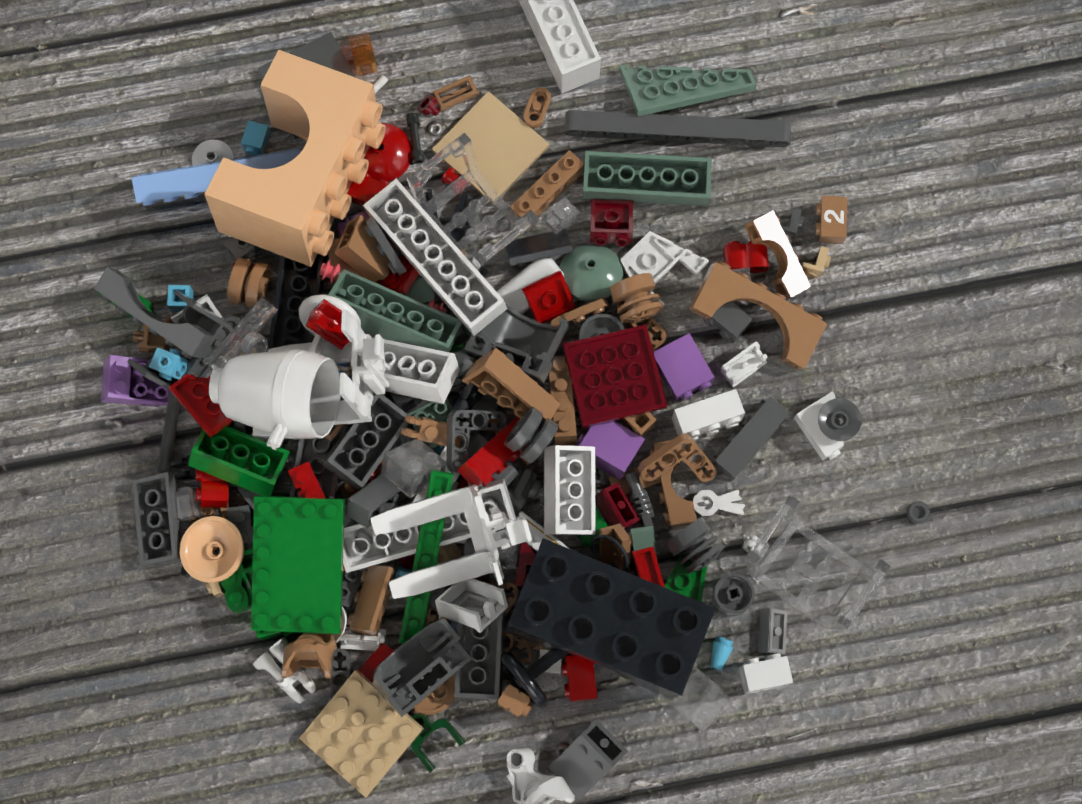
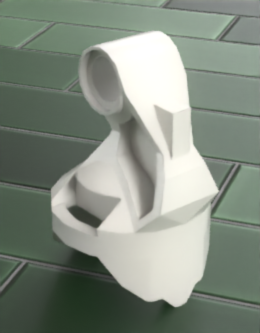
[507,748,575,804]

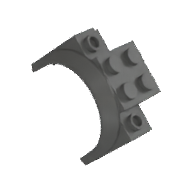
[372,619,472,718]

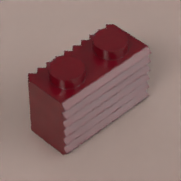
[595,483,639,530]

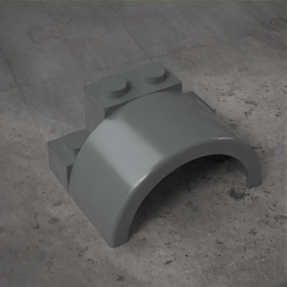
[464,303,568,384]

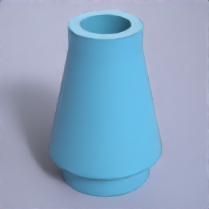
[710,636,734,670]

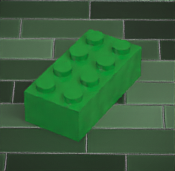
[188,426,290,496]

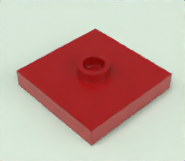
[522,270,576,324]

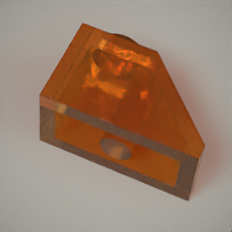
[349,33,378,76]

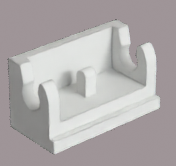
[720,341,767,388]

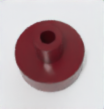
[418,95,440,117]

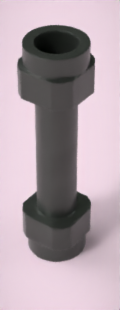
[406,113,425,164]

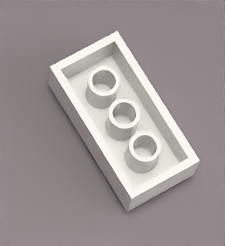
[384,339,460,404]

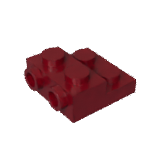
[590,199,633,247]

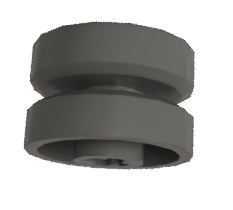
[579,314,624,340]
[504,406,559,464]

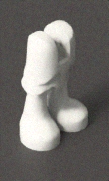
[253,637,316,704]

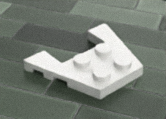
[620,231,709,318]

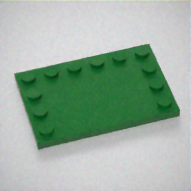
[251,496,345,634]

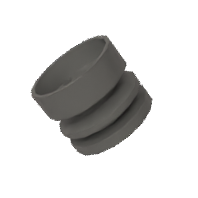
[665,517,725,575]

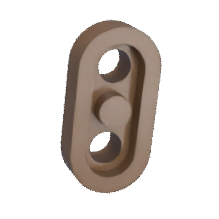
[523,87,551,128]

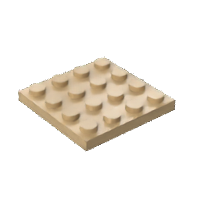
[299,670,424,798]

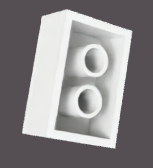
[672,389,745,441]

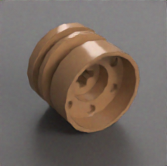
[609,273,664,324]

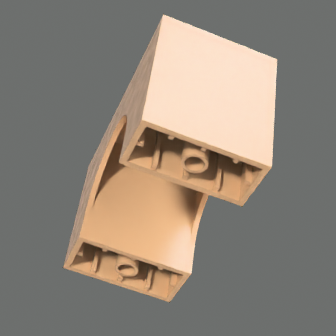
[204,50,386,267]

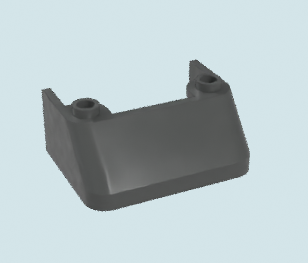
[127,290,234,390]

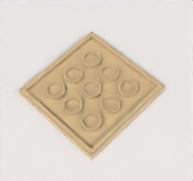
[432,91,550,205]

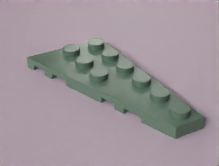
[619,65,757,117]

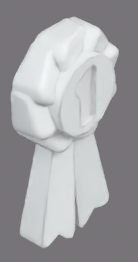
[693,490,745,516]

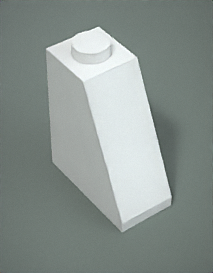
[794,391,844,461]

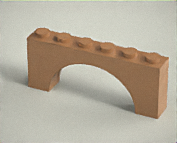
[688,261,827,370]

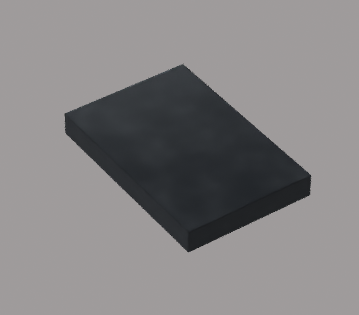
[504,229,573,265]

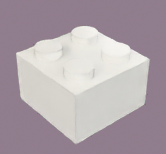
[739,653,793,695]

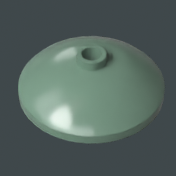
[560,244,623,302]

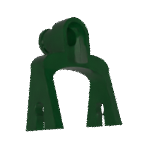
[411,713,466,773]

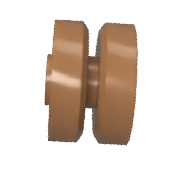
[227,257,271,310]

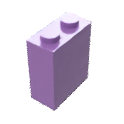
[654,333,714,402]
[576,421,645,481]

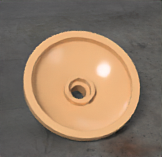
[180,516,244,583]

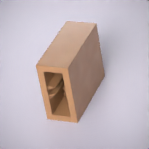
[335,215,397,282]

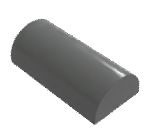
[132,472,181,567]

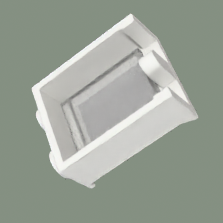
[435,579,508,633]

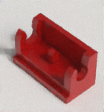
[306,299,350,350]

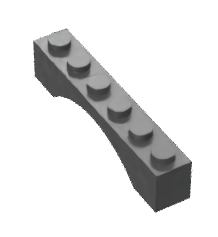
[94,267,215,359]

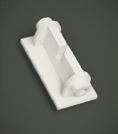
[340,627,386,651]

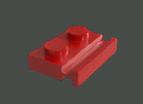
[381,256,419,295]

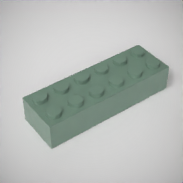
[583,151,712,206]
[328,269,462,352]

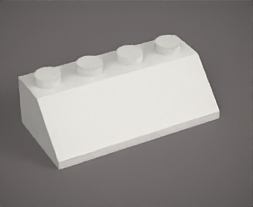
[544,445,595,535]

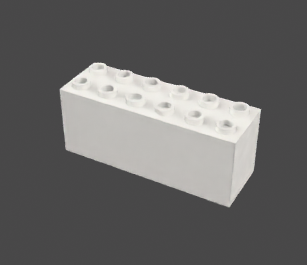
[519,0,601,94]

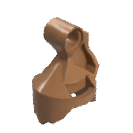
[282,633,337,679]

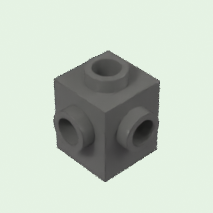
[225,237,261,261]

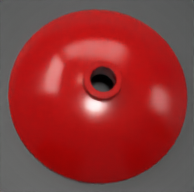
[364,123,412,182]

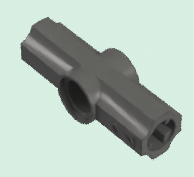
[500,467,538,531]

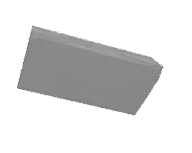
[758,608,788,655]

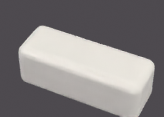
[496,257,564,314]

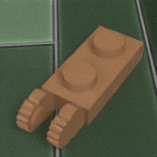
[551,298,609,326]
[401,415,461,448]

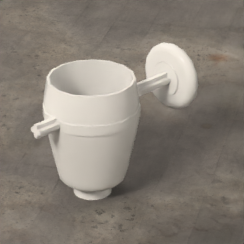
[209,295,361,450]

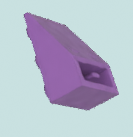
[101,355,170,405]

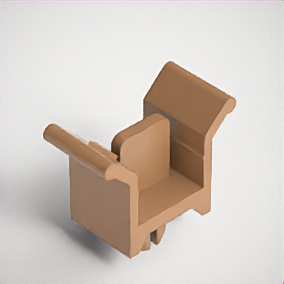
[133,315,174,353]

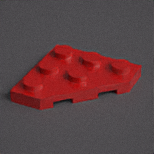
[169,374,234,438]

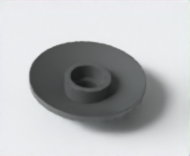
[818,398,862,441]

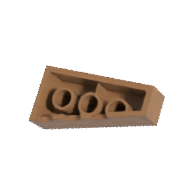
[462,348,560,422]

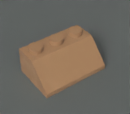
[347,565,395,636]

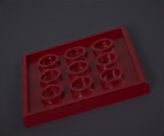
[562,324,667,428]

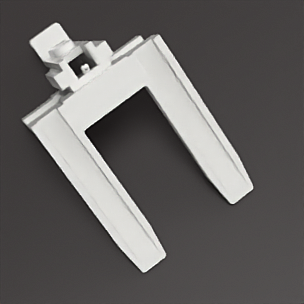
[268,309,390,425]
[371,484,532,599]

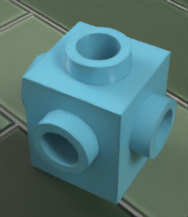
[149,347,188,381]

